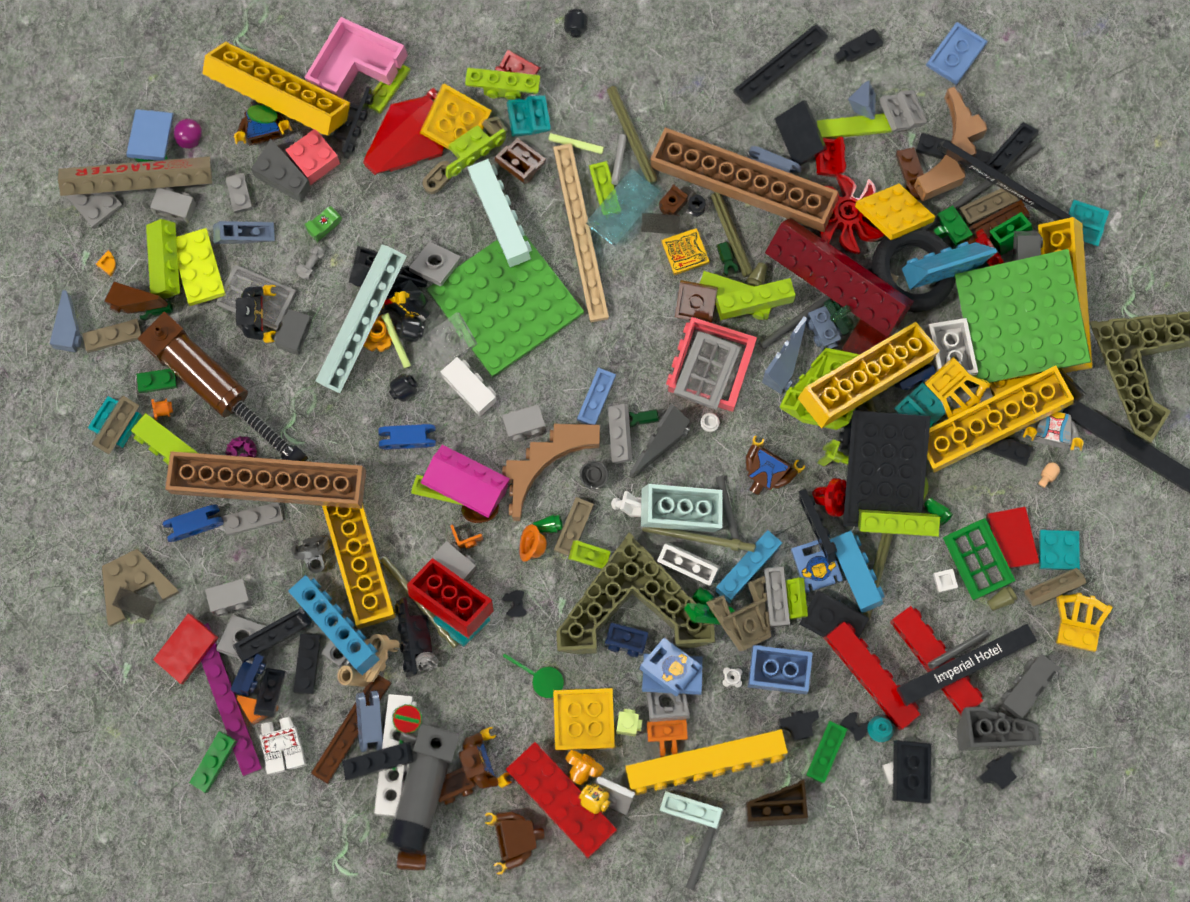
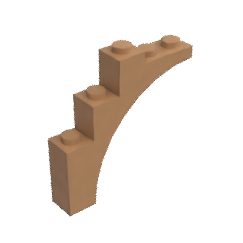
[914,87,987,202]
[502,424,600,521]

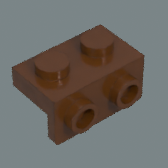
[439,767,477,806]

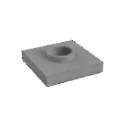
[409,241,461,286]
[216,615,265,664]
[646,692,689,722]

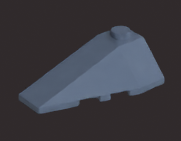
[762,317,807,394]

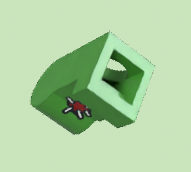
[304,206,342,243]

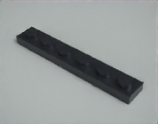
[733,23,828,105]

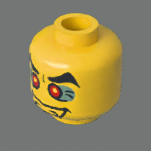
[579,784,610,814]

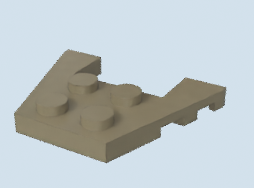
[102,549,179,627]
[707,576,771,651]

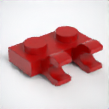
[975,228,1004,266]

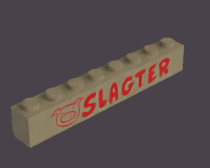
[58,156,212,196]

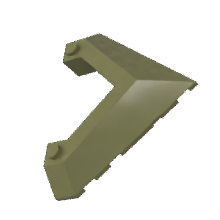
[1089,311,1190,443]
[556,532,715,654]

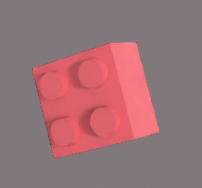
[286,129,340,185]

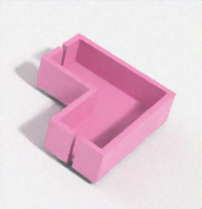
[304,17,408,99]

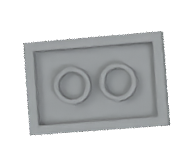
[58,164,123,229]

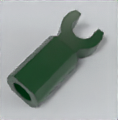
[716,242,738,276]
[140,300,173,320]
[629,409,659,428]

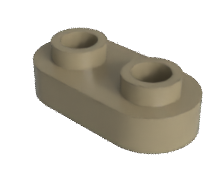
[423,161,453,194]

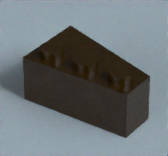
[745,779,808,828]

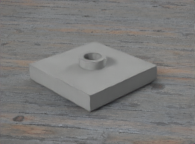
[595,776,635,815]

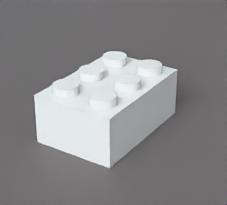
[926,318,978,376]

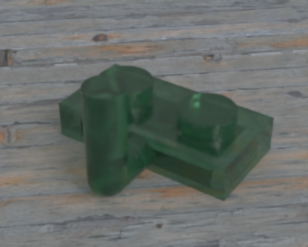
[824,299,854,335]

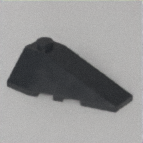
[349,246,428,287]

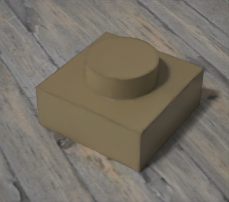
[482,116,508,136]

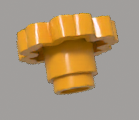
[363,314,396,352]
[565,750,605,785]

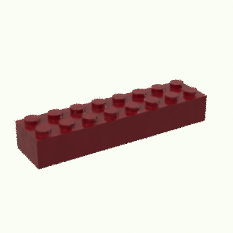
[765,218,914,337]

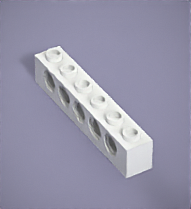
[374,694,417,817]

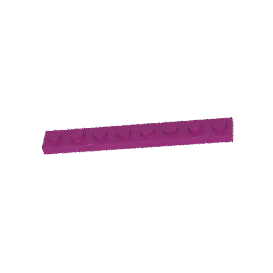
[201,623,262,777]

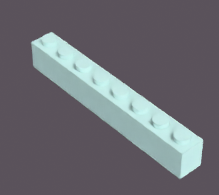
[316,244,406,393]

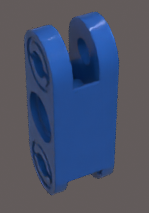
[378,424,436,450]
[163,504,224,542]

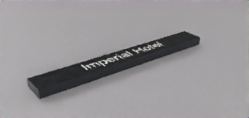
[936,140,1071,221]
[896,624,1037,706]

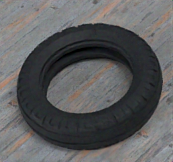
[871,228,955,312]

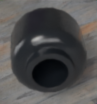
[564,9,588,38]
[396,316,425,342]
[389,374,418,402]

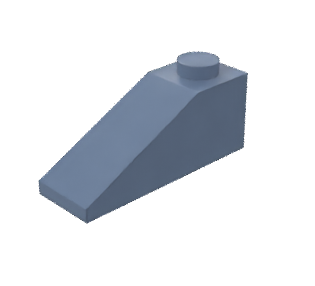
[213,221,275,244]
[49,290,82,353]

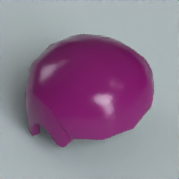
[174,119,202,149]

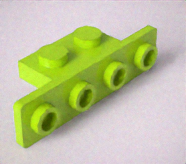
[465,68,540,100]
[446,125,506,179]

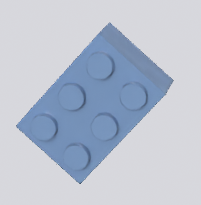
[748,645,812,695]

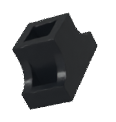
[777,710,819,742]
[976,752,1017,791]

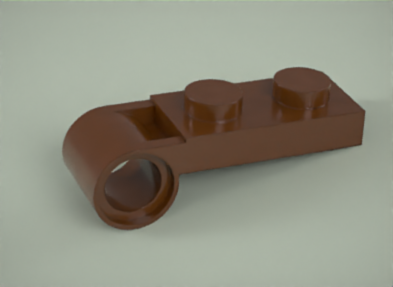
[896,147,924,200]

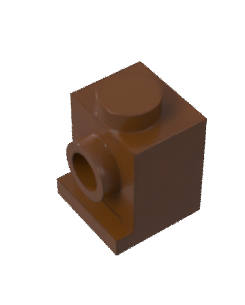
[659,184,688,218]

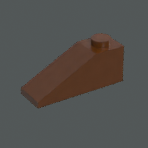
[104,282,168,314]

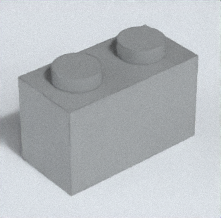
[150,187,196,224]
[502,404,546,442]
[431,541,477,581]
[205,579,252,616]

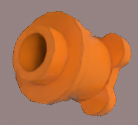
[151,398,173,420]

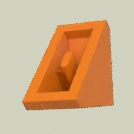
[237,695,279,725]

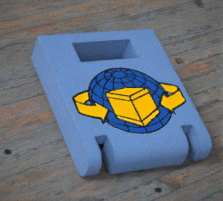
[790,537,843,593]
[639,638,701,696]

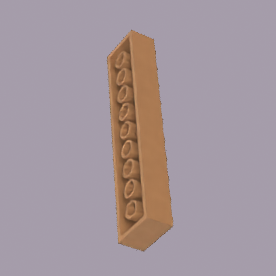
[650,128,838,232]
[165,451,366,509]

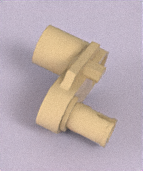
[337,634,400,687]

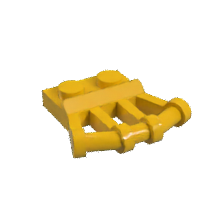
[925,357,991,419]
[1056,592,1113,652]

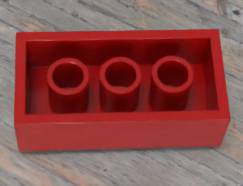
[407,558,494,638]

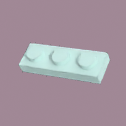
[659,791,723,829]

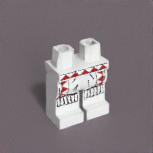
[260,717,307,775]

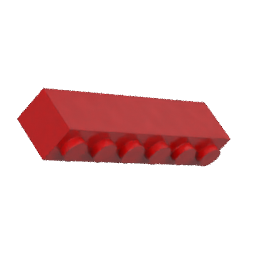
[890,606,983,716]
[823,622,920,730]

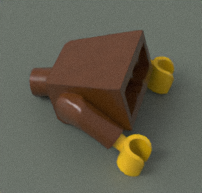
[485,811,544,875]

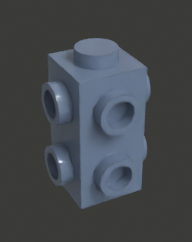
[806,306,842,352]

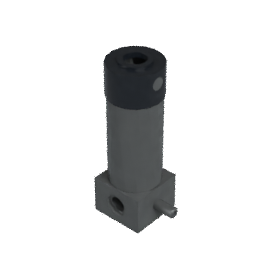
[385,724,459,855]

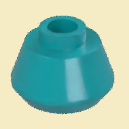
[868,715,895,742]

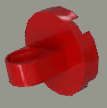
[812,478,846,517]

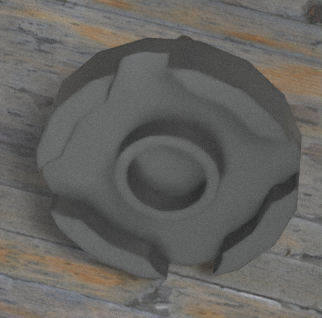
[291,536,331,573]

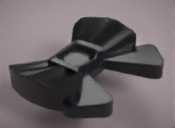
[502,590,527,618]
[840,712,869,742]

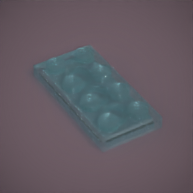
[586,169,660,246]

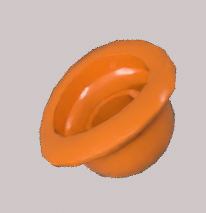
[519,524,547,562]

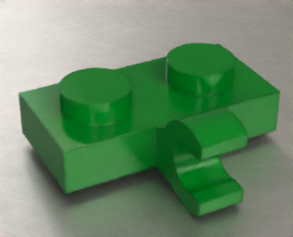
[934,206,973,246]

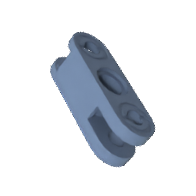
[747,146,802,173]
[356,691,383,752]

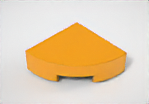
[96,250,116,277]

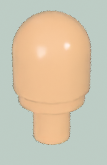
[1038,462,1060,488]

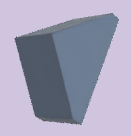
[848,81,875,120]

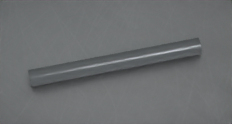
[715,476,740,540]
[928,630,989,669]
[686,827,716,890]

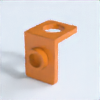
[450,525,483,549]

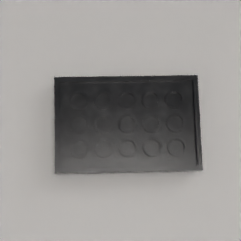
[842,410,931,527]

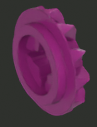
[226,436,257,458]

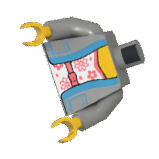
[1023,409,1084,451]

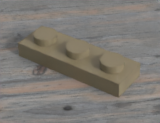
[959,188,1018,226]
[82,319,142,353]
[92,395,139,454]
[554,497,594,557]
[1024,568,1086,607]

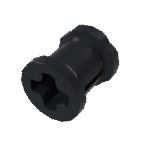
[688,195,706,217]

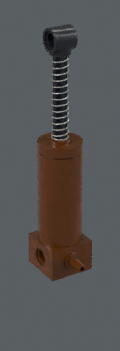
[137,311,308,461]

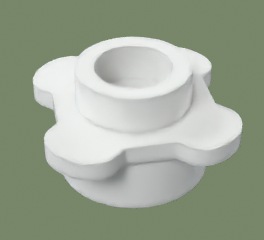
[722,667,742,688]

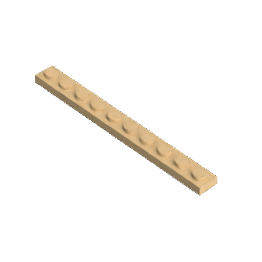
[553,143,609,323]

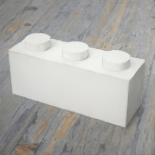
[440,357,497,417]
[657,542,721,586]

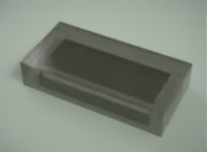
[641,212,680,235]
[112,586,157,620]

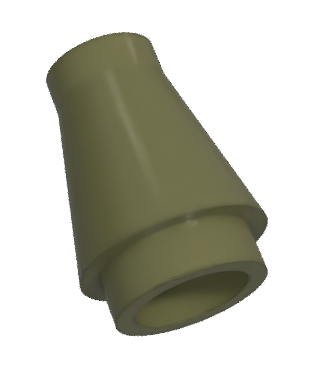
[746,263,768,287]
[987,586,1018,611]

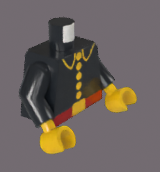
[379,280,430,321]
[236,285,276,343]

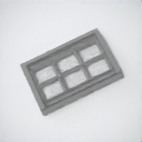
[216,265,297,331]
[674,332,741,410]

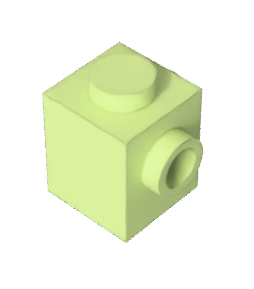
[616,709,642,736]

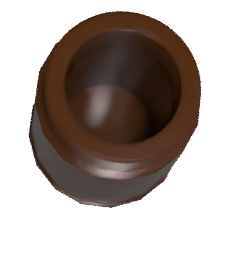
[397,851,427,871]

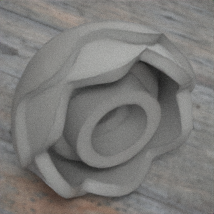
[415,652,439,672]

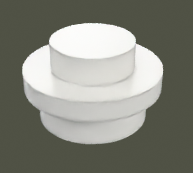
[700,413,720,432]

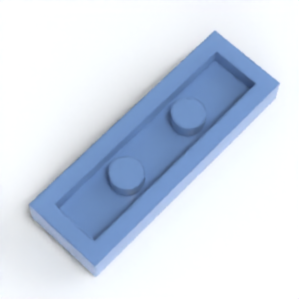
[577,368,616,425]

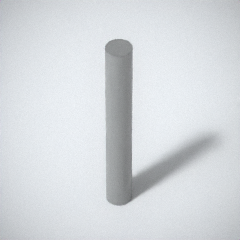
[611,134,627,185]

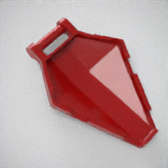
[363,88,444,175]

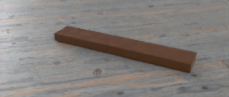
[311,675,392,784]

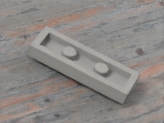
[608,404,632,464]
[222,502,284,536]
[764,567,790,627]

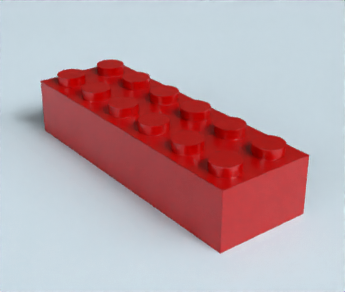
[506,742,617,859]

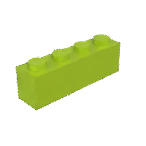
[146,219,180,300]
[699,271,771,320]
[716,278,796,320]
[131,413,198,465]
[858,509,940,537]

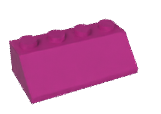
[421,445,510,518]

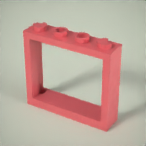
[666,317,757,412]

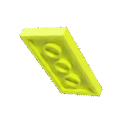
[176,228,226,306]

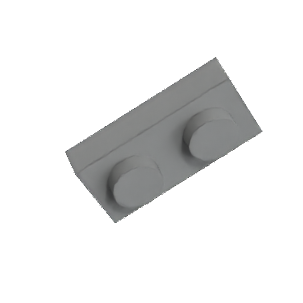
[225,173,253,214]

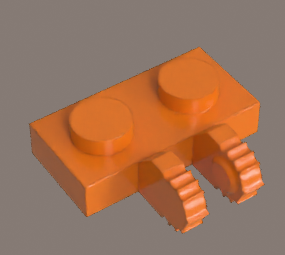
[647,719,688,757]

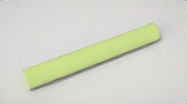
[549,133,604,154]
[382,313,411,368]

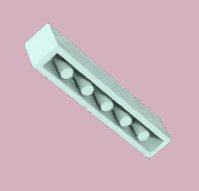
[467,159,532,267]

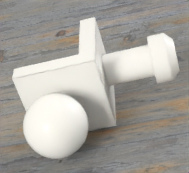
[611,491,641,517]

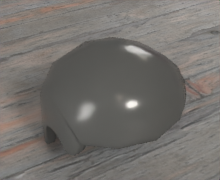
[580,460,609,489]

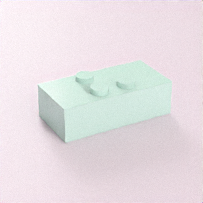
[641,484,722,533]

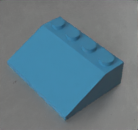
[902,242,997,290]

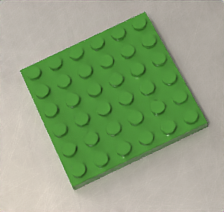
[427,235,584,378]
[955,249,1091,386]

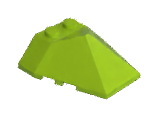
[779,348,860,430]

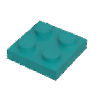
[1039,530,1080,570]

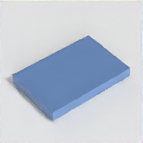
[926,22,987,85]
[127,109,173,161]
[642,654,703,695]

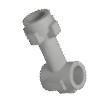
[296,246,325,280]

